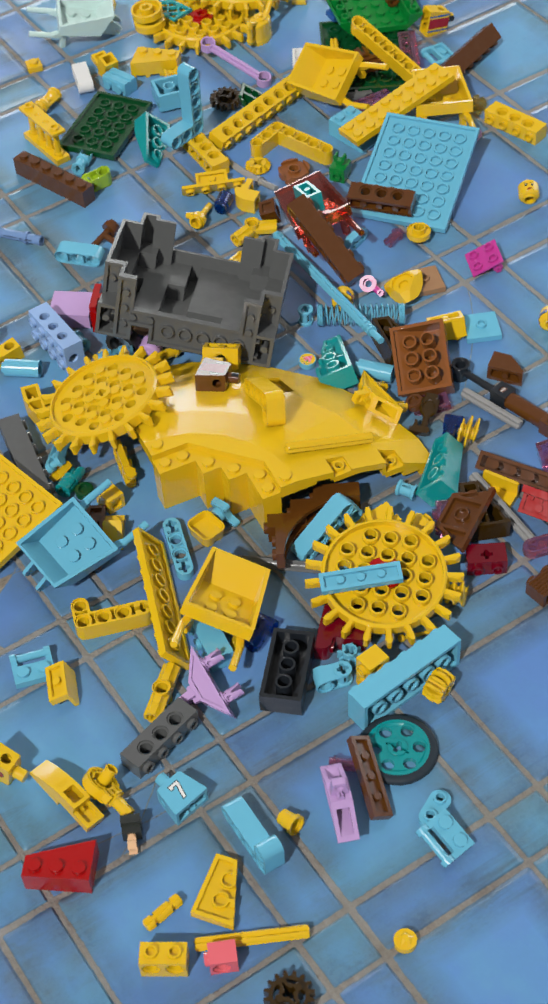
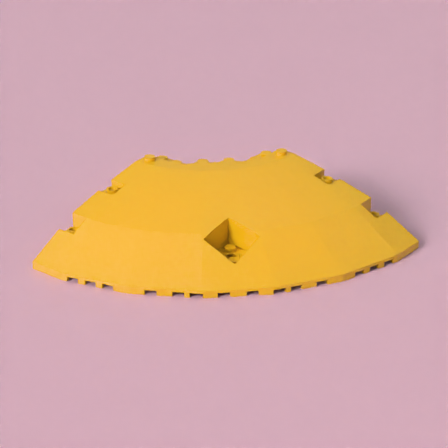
[134,362,430,531]

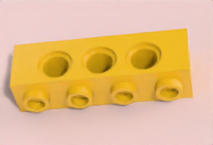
[484,101,547,145]
[182,132,230,174]

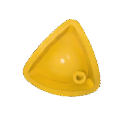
[384,269,423,303]

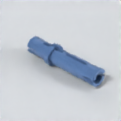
[0,227,44,246]

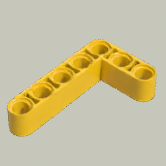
[250,122,333,165]

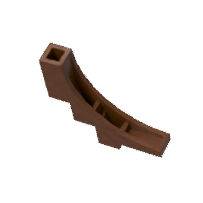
[264,482,361,569]

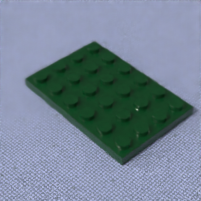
[60,91,153,161]

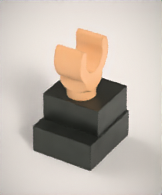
[120,813,143,855]

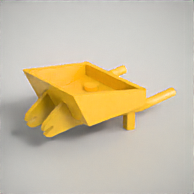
[286,42,389,110]
[412,65,476,127]
[170,546,271,671]

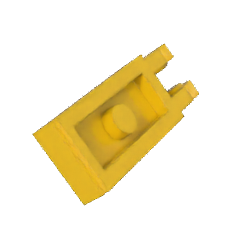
[113,439,137,488]

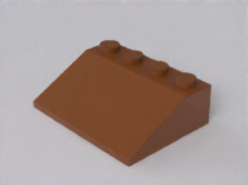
[389,318,455,397]

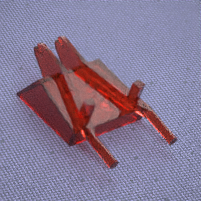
[274,171,365,257]

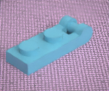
[45,436,71,473]

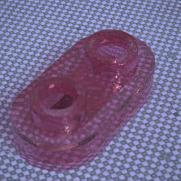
[522,533,548,559]

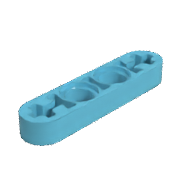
[163,517,194,581]

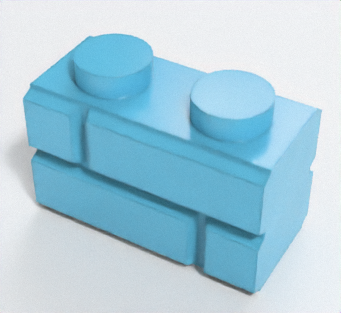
[102,67,138,97]

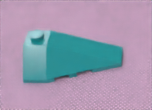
[134,112,170,168]
[316,335,359,389]

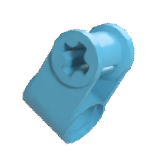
[311,661,353,693]

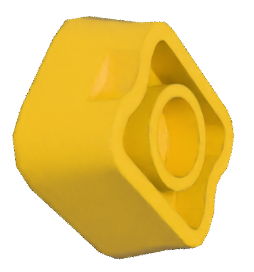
[187,510,225,547]

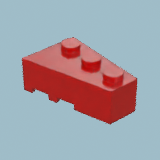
[21,839,100,893]

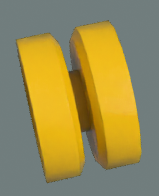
[131,0,166,35]

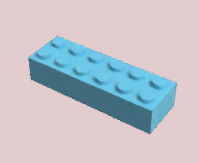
[348,624,461,730]

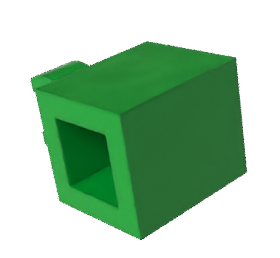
[329,152,351,184]

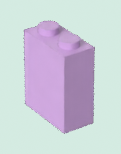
[50,291,92,328]

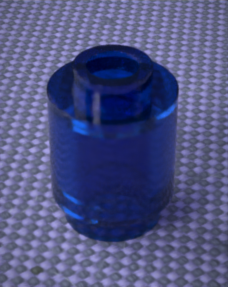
[214,190,234,214]

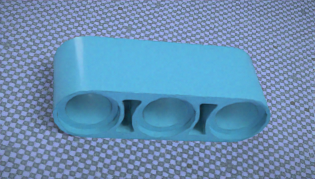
[54,241,105,267]

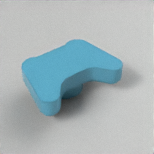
[211,497,241,528]

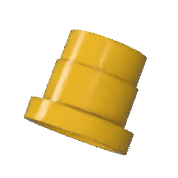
[277,809,305,836]

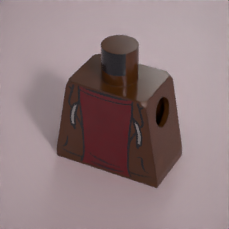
[195,358,241,392]

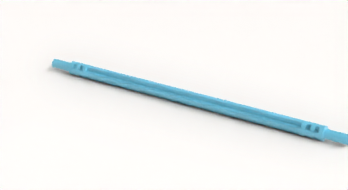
[272,231,384,344]

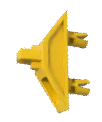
[351,370,408,424]

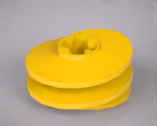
[457,415,481,448]

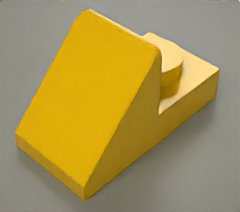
[102,515,126,550]

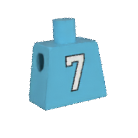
[155,771,209,826]

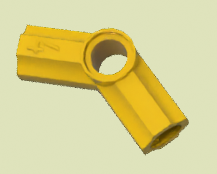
[230,217,277,247]

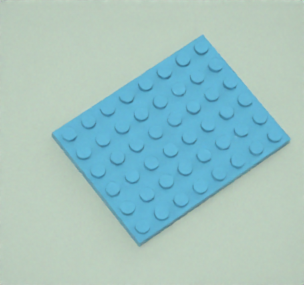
[350,112,480,234]

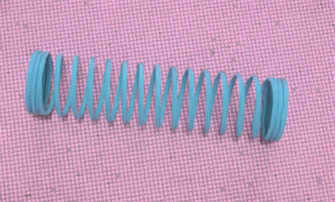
[317,303,405,326]

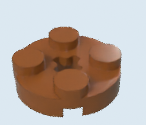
[278,158,310,185]

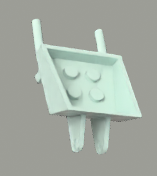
[27,0,122,48]

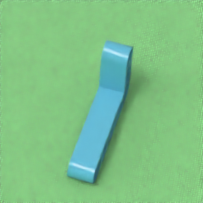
[161,62,204,150]

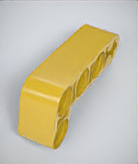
[244,376,286,427]
[71,598,152,640]

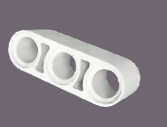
[71,61,94,94]

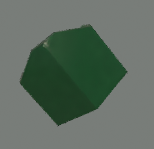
[238,82,263,107]

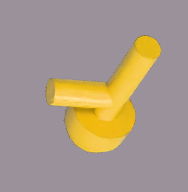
[186,203,213,229]

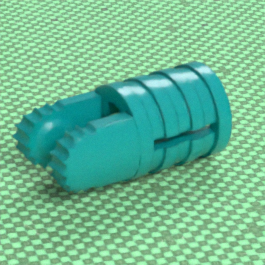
[55,467,86,498]

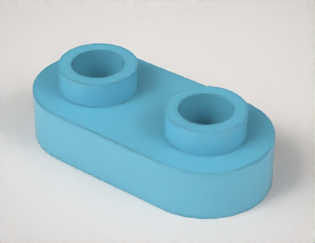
[419,790,451,831]

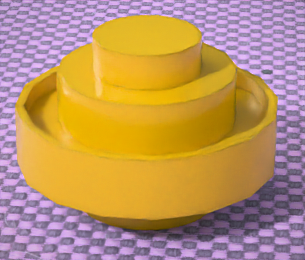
[406,222,431,243]

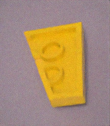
[190,853,238,931]

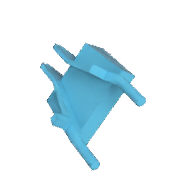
[16,478,149,592]

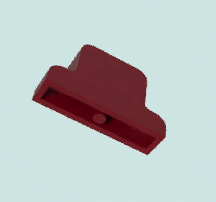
[314,603,374,660]

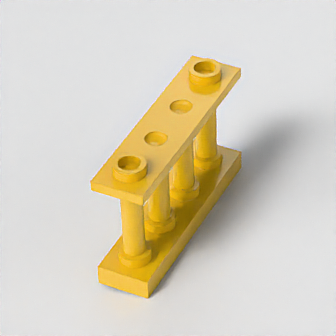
[18,101,71,166]

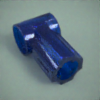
[442,414,464,440]
[244,613,279,653]

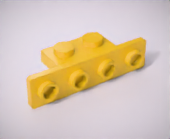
[182,169,245,197]

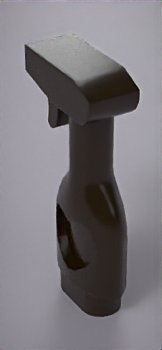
[409,393,440,437]

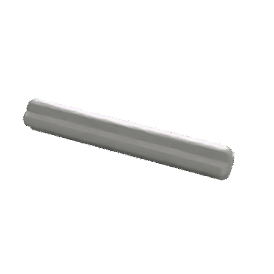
[461,388,523,429]

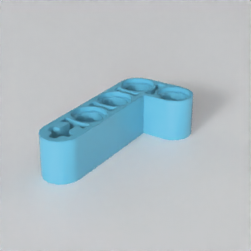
[291,493,363,561]
[221,796,285,875]

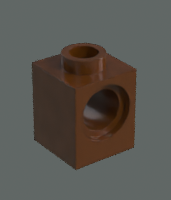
[258,198,281,223]

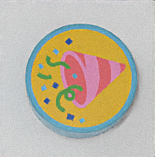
[299,353,316,370]

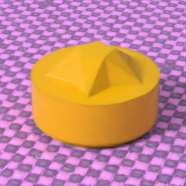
[393,928,417,954]

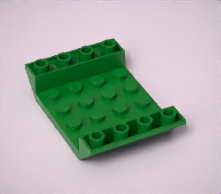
[326,0,423,37]

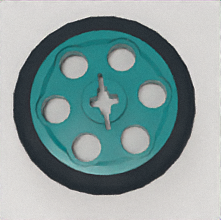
[360,714,439,786]

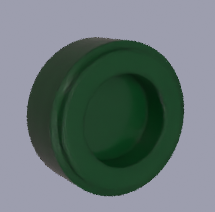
[75,482,94,500]

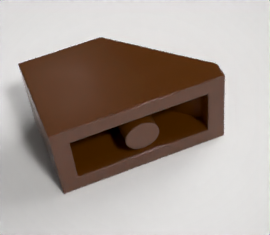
[487,351,524,387]

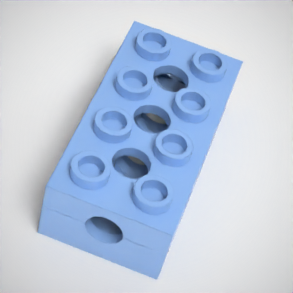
[28,302,85,375]

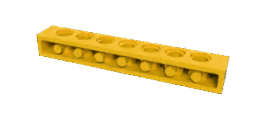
[208,75,303,152]

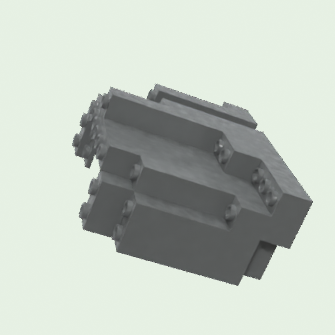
[95,212,294,368]

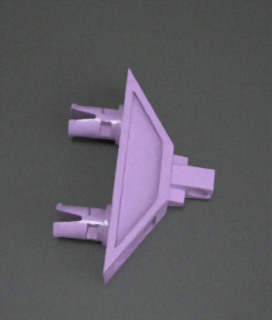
[179,646,245,719]
[320,763,360,844]

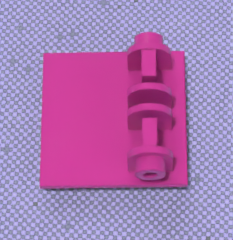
[465,239,504,278]

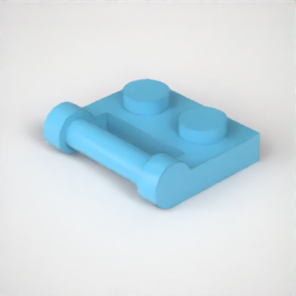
[419,42,453,65]
[9,645,54,689]
[415,808,475,868]

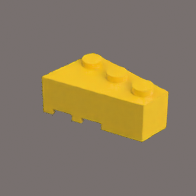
[130,46,182,77]

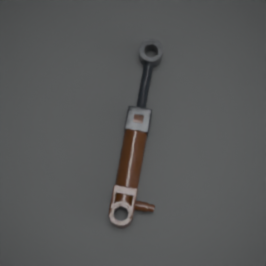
[451,357,548,438]

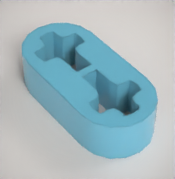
[344,226,368,252]

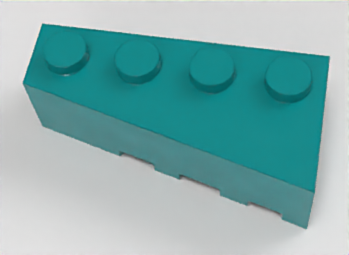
[416,432,463,507]

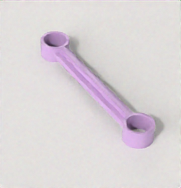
[201,36,272,88]

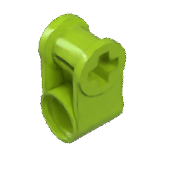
[81,166,112,192]

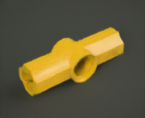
[143,662,181,723]

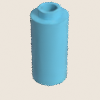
[354,358,395,383]
[1,359,42,378]

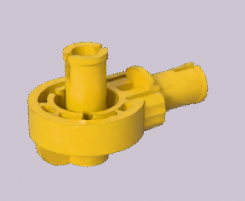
[82,764,135,815]

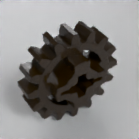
[210,86,242,112]
[263,970,315,1004]

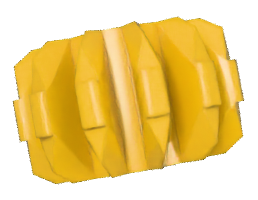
[422,667,455,704]

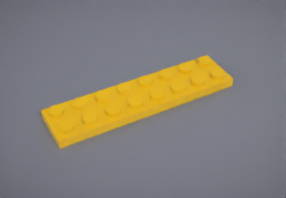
[338,63,455,147]
[132,527,190,670]

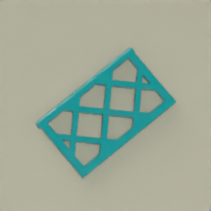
[159,0,192,22]

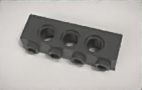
[120,697,199,779]

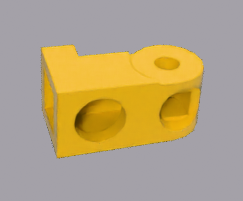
[0,337,25,369]

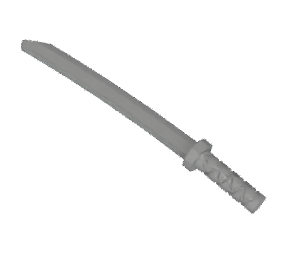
[222,153,278,192]

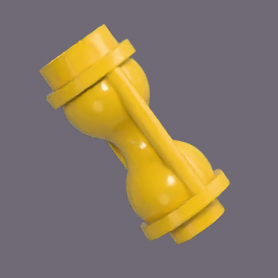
[34,87,62,113]

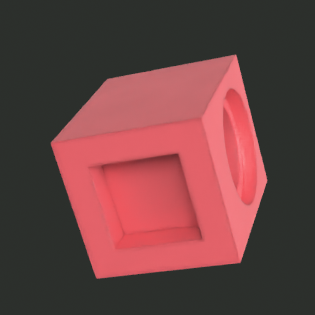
[203,939,239,975]

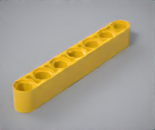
[351,16,422,82]

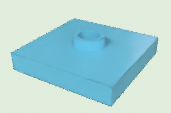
[464,311,502,344]

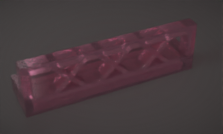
[397,30,420,67]

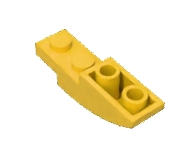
[30,760,104,832]

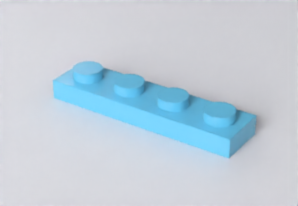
[318,561,404,595]

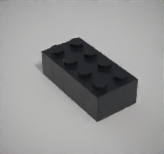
[259,628,315,715]

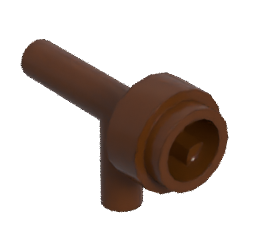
[91,219,119,245]

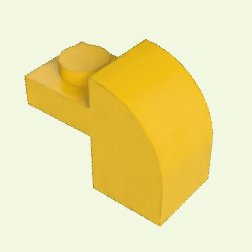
[91,50,119,77]
[235,178,260,214]

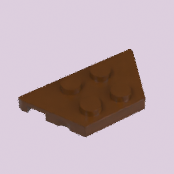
[435,487,496,553]

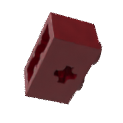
[464,542,508,576]

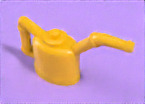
[246,0,275,46]

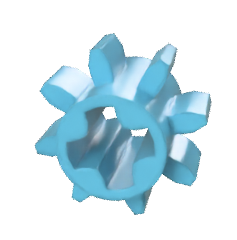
[337,642,361,668]

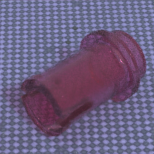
[384,227,404,248]
[329,755,355,772]

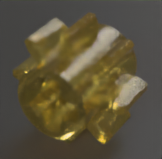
[471,94,487,115]

